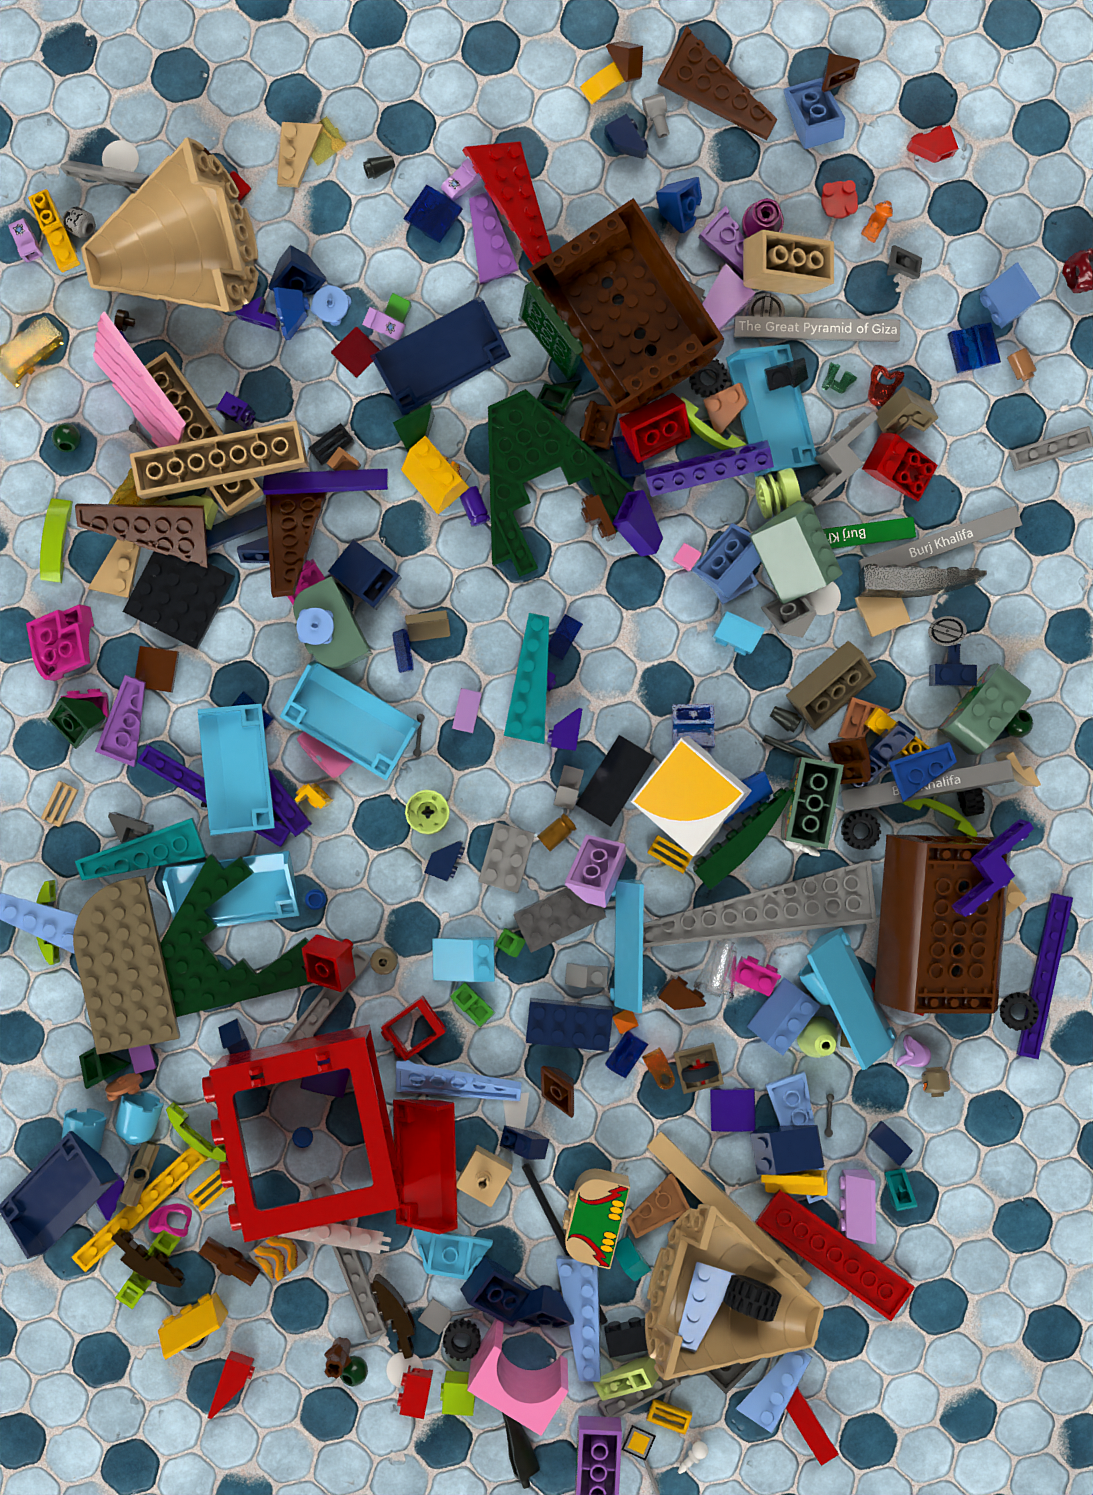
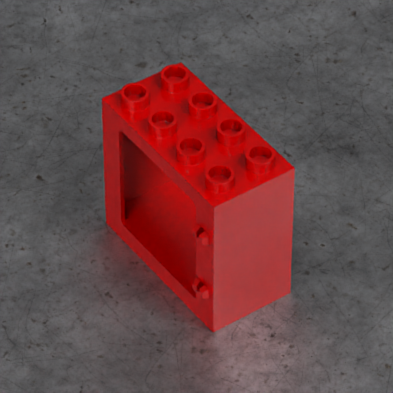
[202,1024,403,1243]

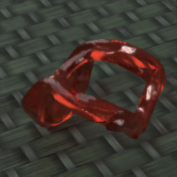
[868,365,905,407]

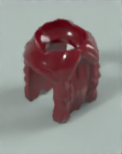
[1062,248,1093,293]

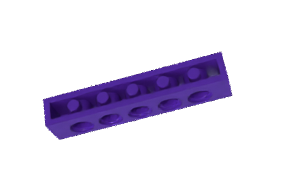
[645,440,774,497]

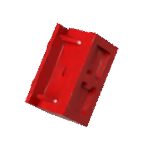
[397,1365,433,1419]

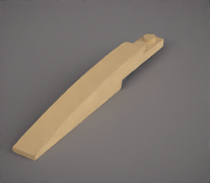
[647,1131,813,1288]

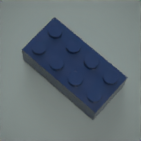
[526,998,613,1052]

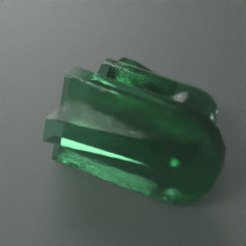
[822,362,857,394]

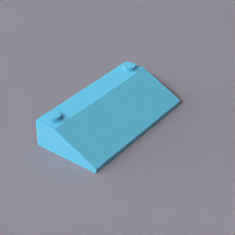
[726,344,819,477]
[280,660,421,781]
[198,704,275,836]
[162,851,300,927]
[610,879,644,1013]
[807,928,897,1070]

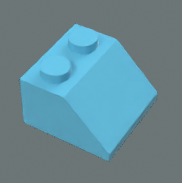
[712,611,765,656]

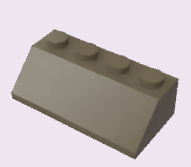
[786,641,877,731]

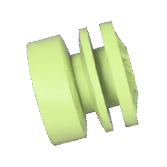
[755,468,802,519]
[405,790,450,835]

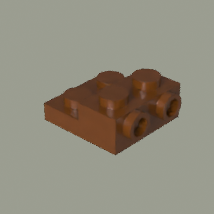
[581,494,616,542]

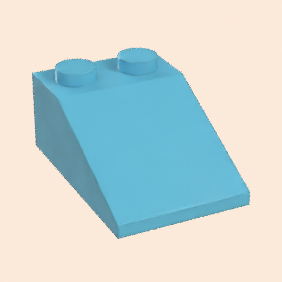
[432,937,495,982]

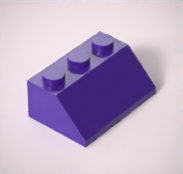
[547,708,583,751]

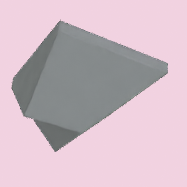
[761,596,817,638]

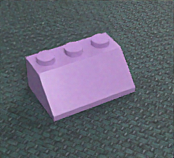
[565,834,626,908]
[839,1169,876,1244]

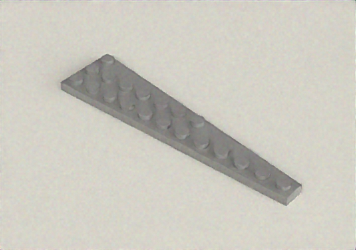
[643,860,877,948]

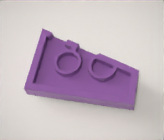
[698,206,745,276]

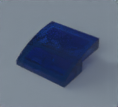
[403,184,463,243]
[947,322,1001,374]
[672,704,715,748]

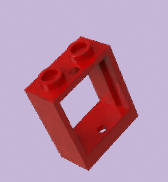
[381,995,447,1061]

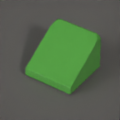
[384,293,412,323]
[495,928,526,957]

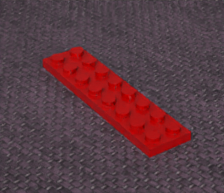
[755,1189,915,1321]

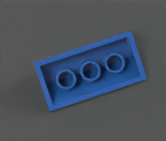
[723,771,774,825]

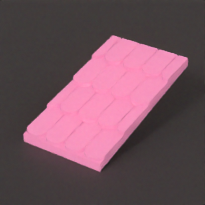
[93,311,186,448]

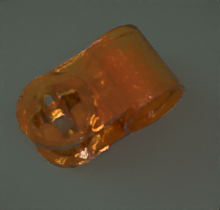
[642,1047,675,1090]

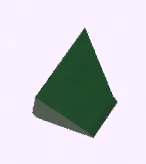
[537,380,582,416]
[79,1047,131,1089]

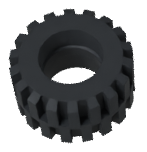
[723,1274,782,1322]

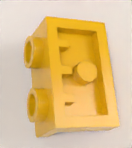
[294,783,333,809]

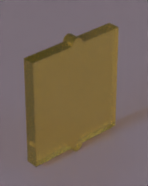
[311,116,347,166]

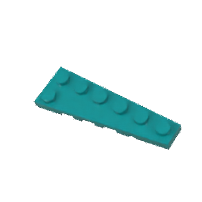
[504,613,549,744]
[75,818,207,881]

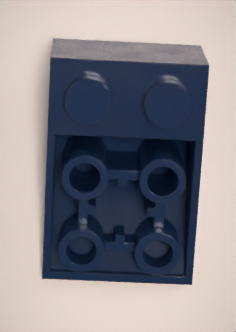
[328,539,402,610]

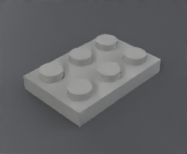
[478,822,535,893]

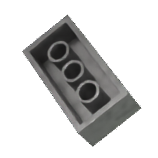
[513,887,607,953]

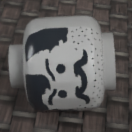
[63,206,96,238]

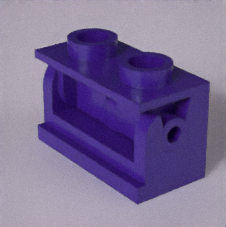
[216,391,256,430]

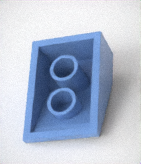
[784,77,846,149]
[979,262,1041,329]

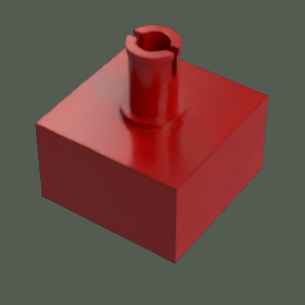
[302,934,356,992]

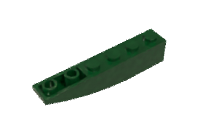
[693,787,792,890]

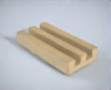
[41,781,79,827]

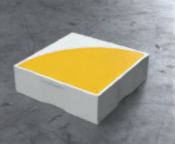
[631,736,752,857]

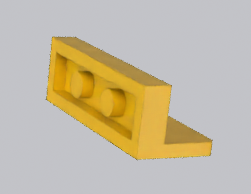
[761,1169,828,1196]

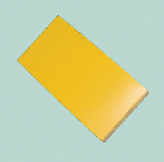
[580,62,625,105]

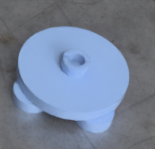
[311,284,352,326]
[296,608,334,645]

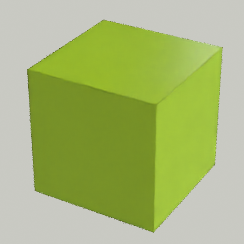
[440,1370,475,1416]

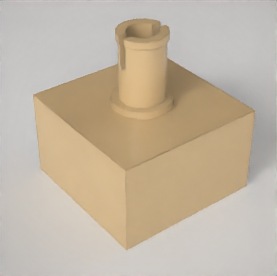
[456,1145,513,1207]

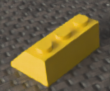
[401,436,470,515]
[158,1292,228,1360]

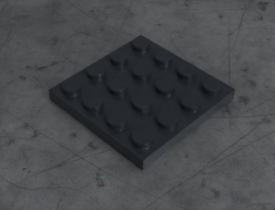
[122,551,235,650]

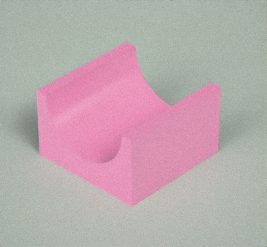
[467,1318,569,1436]

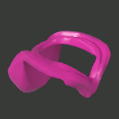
[148,1203,192,1237]

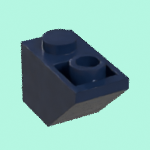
[604,113,648,159]
[424,840,465,882]
[499,1125,550,1160]

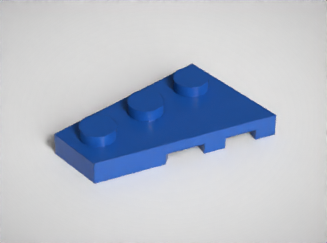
[889,742,957,802]

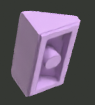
[452,688,482,733]

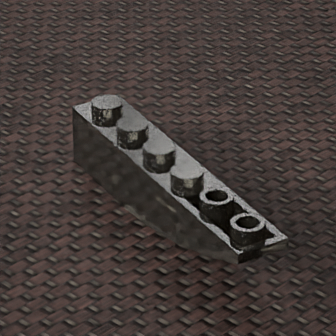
[858,564,987,598]

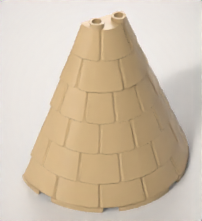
[81,137,259,312]
[645,1204,824,1380]

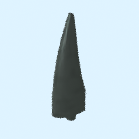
[502,1412,540,1489]

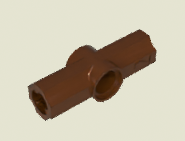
[198,1237,261,1287]
[324,1337,352,1379]

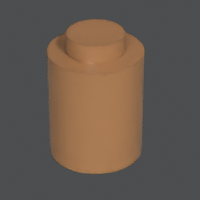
[1007,348,1037,382]

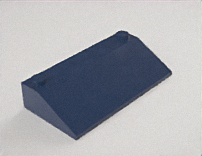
[370,296,511,415]
[0,1131,119,1259]

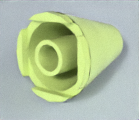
[797,1016,838,1058]

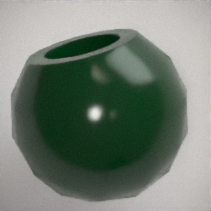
[51,423,81,452]
[1004,709,1034,738]
[340,1355,368,1387]

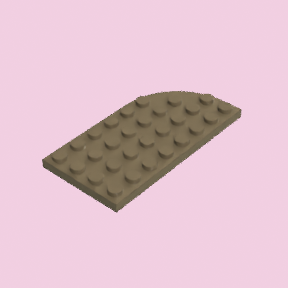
[73,875,181,1055]

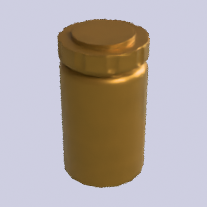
[537,813,577,851]

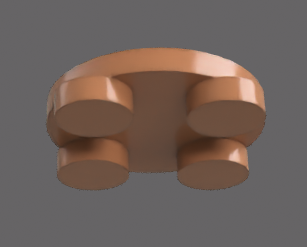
[105,1073,143,1101]

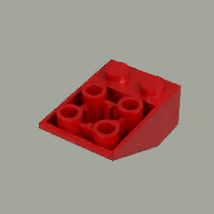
[862,433,938,501]

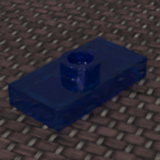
[548,614,583,660]

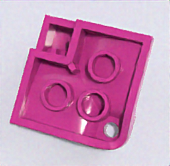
[26,604,94,681]

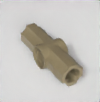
[119,1140,160,1207]

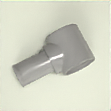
[642,93,669,138]

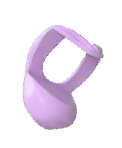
[896,1034,931,1067]

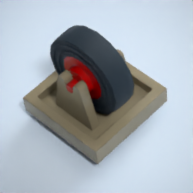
[673,1042,724,1094]

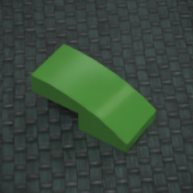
[450,982,496,1027]

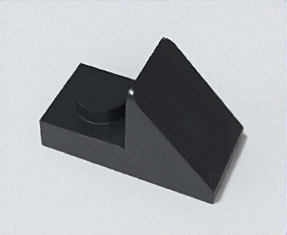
[764,357,809,391]

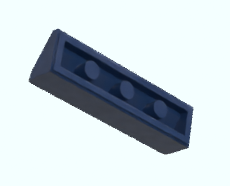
[206,504,267,550]

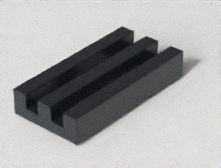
[308,423,354,465]

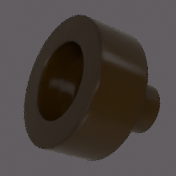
[114,309,135,332]

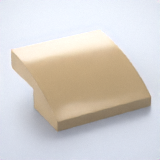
[854,583,911,637]
[994,752,1041,787]

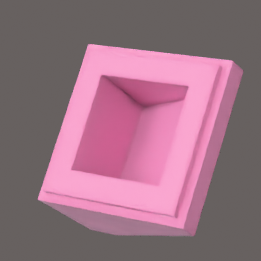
[673,543,702,572]

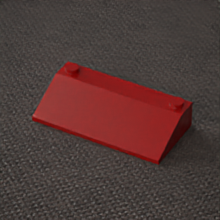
[393,1099,458,1235]

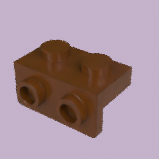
[580,401,619,450]

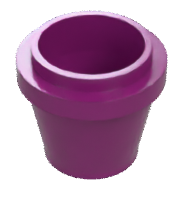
[742,198,784,238]

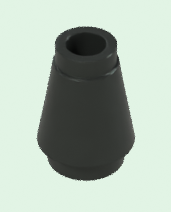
[363,155,395,179]
[769,706,802,733]

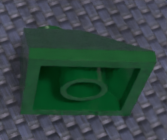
[393,403,435,452]
[47,697,107,749]

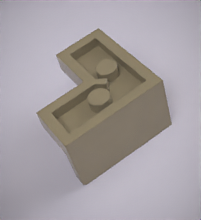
[875,386,939,435]

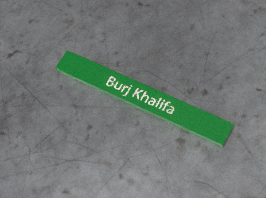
[823,517,916,549]

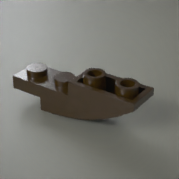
[111,1228,186,1288]
[371,1274,416,1359]

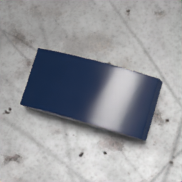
[868,1121,913,1166]

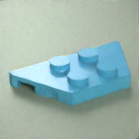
[413,1228,493,1280]

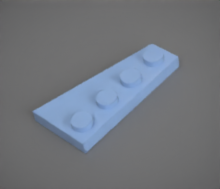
[678,1262,735,1353]
[736,1350,813,1433]

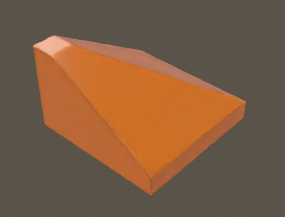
[612,1009,639,1034]

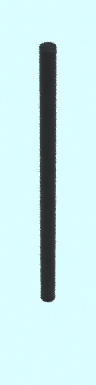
[522,1163,608,1325]

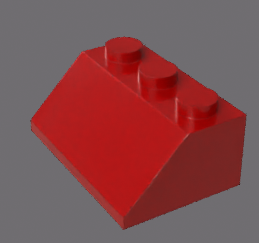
[619,393,691,463]

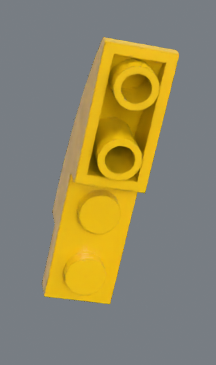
[28,189,81,273]
[864,707,930,757]

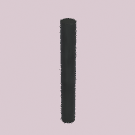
[762,734,822,761]

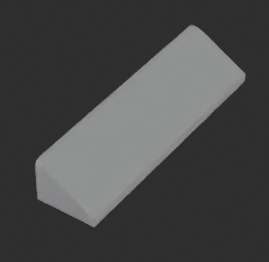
[60,160,149,189]

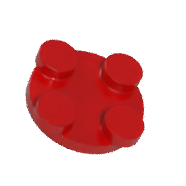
[821,180,858,219]

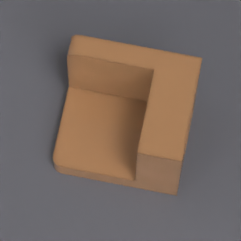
[327,447,361,471]

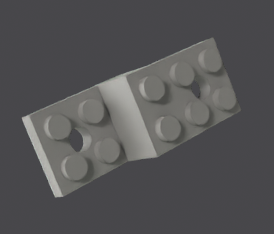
[802,411,878,507]

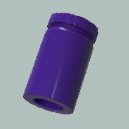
[459,486,490,527]

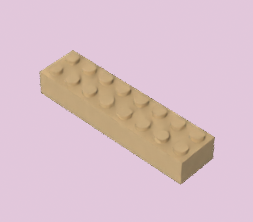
[145,352,264,516]
[129,420,309,500]

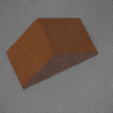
[606,41,643,82]
[821,53,860,92]

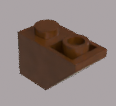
[657,975,706,1010]

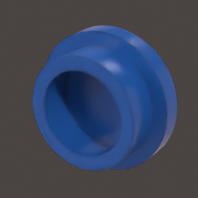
[305,889,326,910]
[292,1127,313,1148]

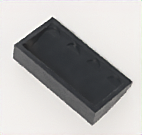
[575,735,655,827]

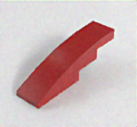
[786,1386,839,1466]

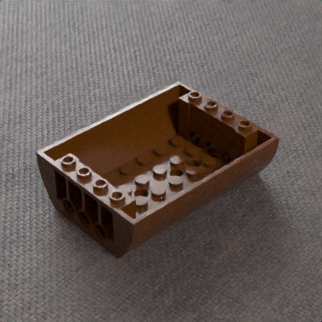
[526,198,724,414]
[874,834,1011,1014]

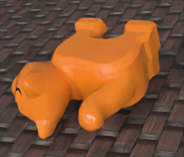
[861,200,893,243]

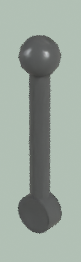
[129,424,156,449]
[413,714,425,757]
[824,1094,834,1137]

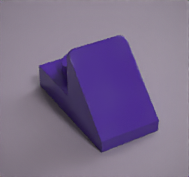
[235,296,281,331]

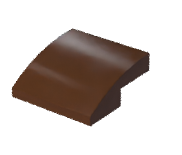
[135,646,179,693]
[828,737,871,784]

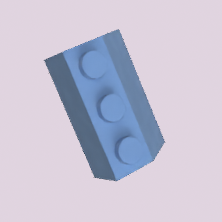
[692,523,761,599]
[747,977,821,1056]

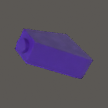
[612,489,663,557]

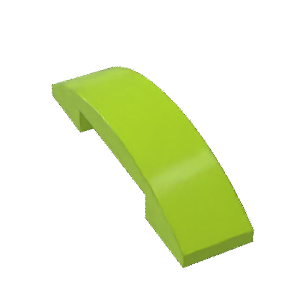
[681,396,746,450]
[40,498,73,583]
[900,798,978,837]
[36,880,60,965]
[166,1102,226,1162]
[115,1230,182,1309]

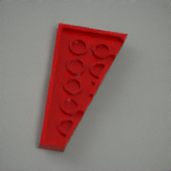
[462,141,552,266]

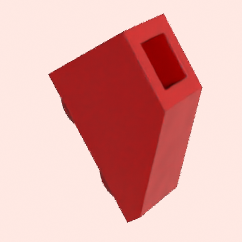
[907,125,959,163]

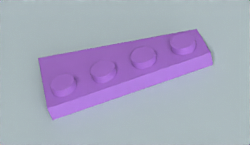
[469,192,518,285]
[95,674,146,767]

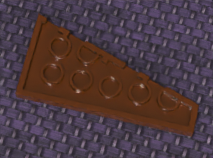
[657,26,777,141]
[266,492,327,598]
[75,503,209,568]

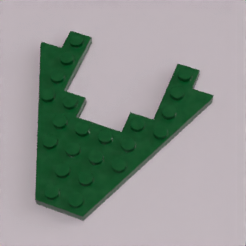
[488,389,635,577]
[160,853,311,1017]

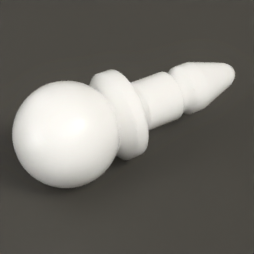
[784,840,820,856]
[678,1441,708,1474]

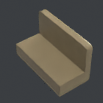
[405,610,450,642]

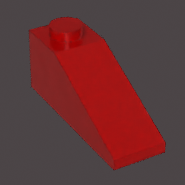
[207,1351,255,1419]

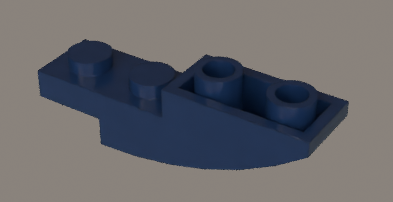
[849,721,916,788]

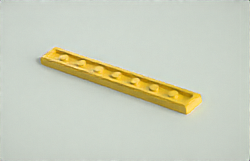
[71,1146,208,1272]

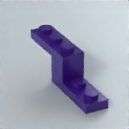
[952,819,1034,917]

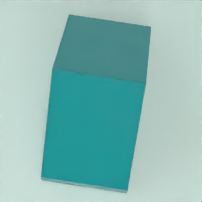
[884,1168,917,1211]
[614,1235,652,1282]

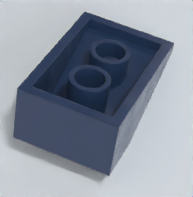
[750,1125,825,1175]
[460,1256,533,1327]

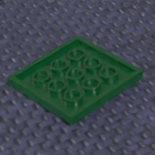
[519,281,584,381]

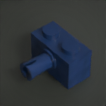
[929,644,977,687]

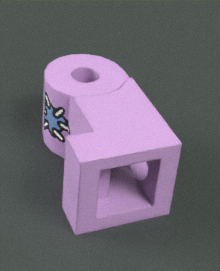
[441,158,481,201]
[8,218,43,263]
[362,307,406,340]

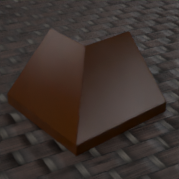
[541,1066,574,1118]

